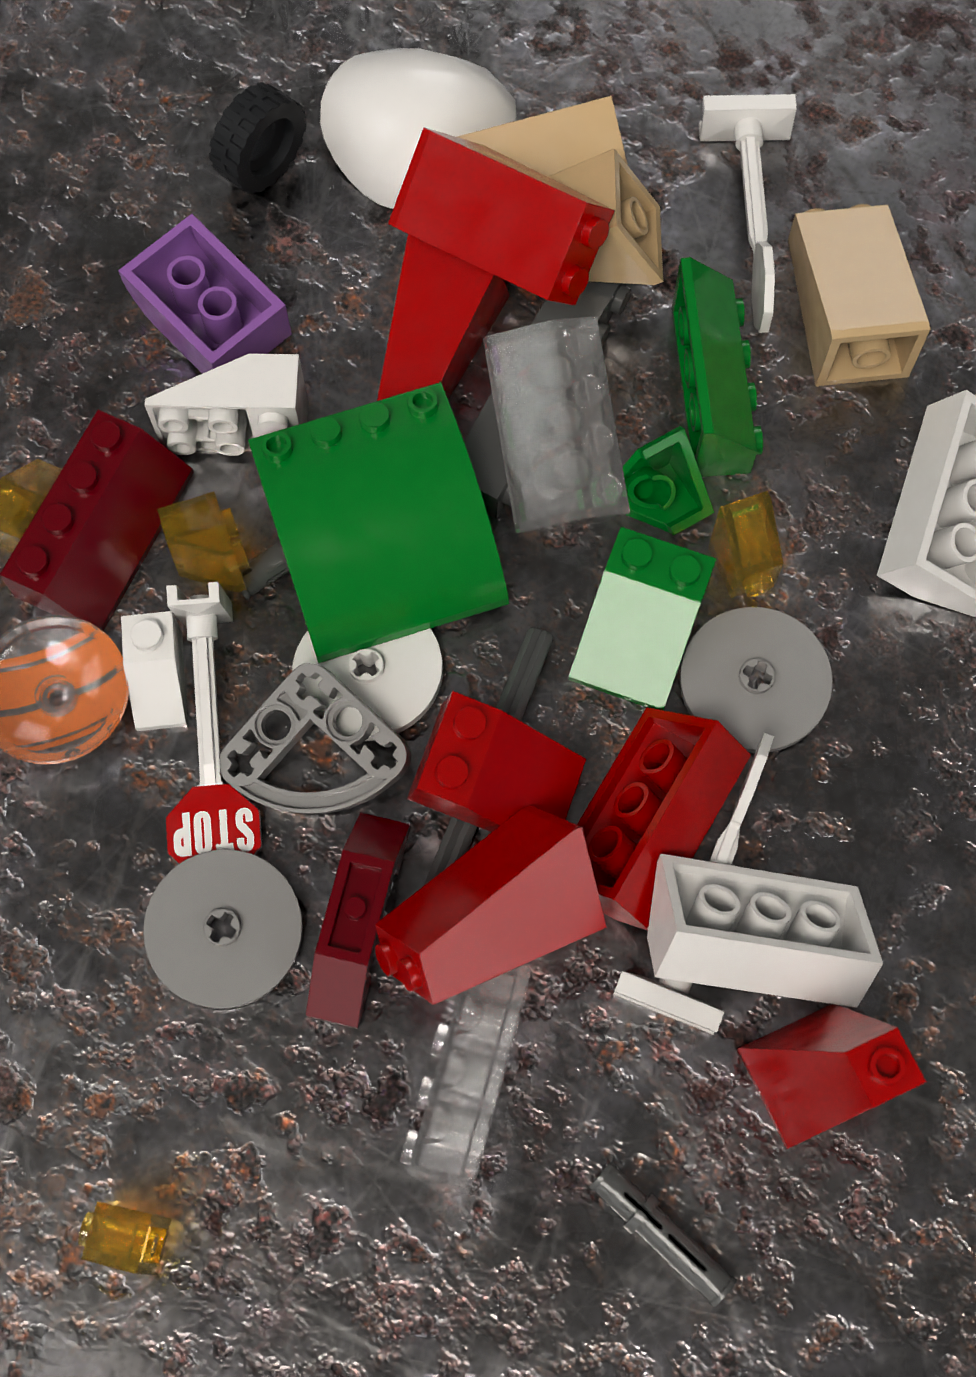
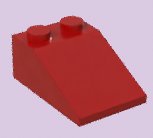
[407,691,586,832]

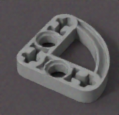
[219,663,412,814]

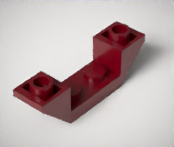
[306,812,411,1029]

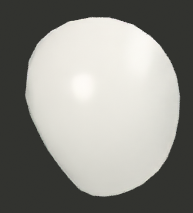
[320,48,517,209]

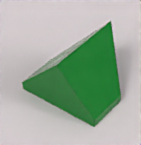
[592,426,714,535]

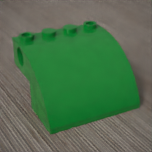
[248,382,509,663]

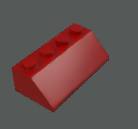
[577,707,751,931]

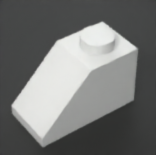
[121,611,188,731]

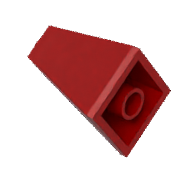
[377,234,510,401]
[737,1004,926,1150]

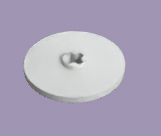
[292,629,443,741]

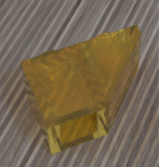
[157,491,250,593]

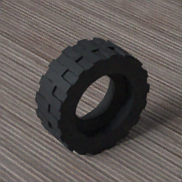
[209,82,306,194]

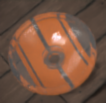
[0,615,129,765]

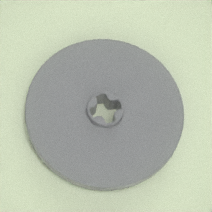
[680,607,833,753]
[143,849,303,1009]

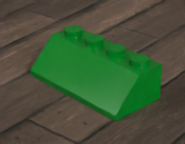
[671,257,763,477]

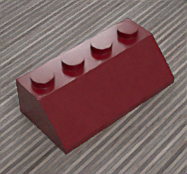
[0,410,194,635]

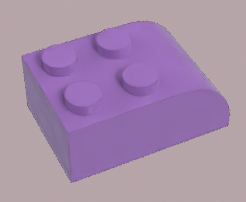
[118,214,292,374]

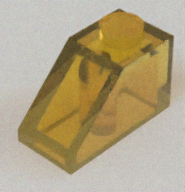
[0,459,62,552]
[708,491,784,598]
[78,1201,172,1275]

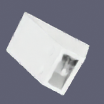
[144,353,308,456]

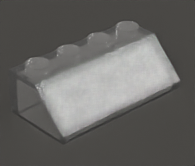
[483,316,630,534]
[400,965,532,1196]

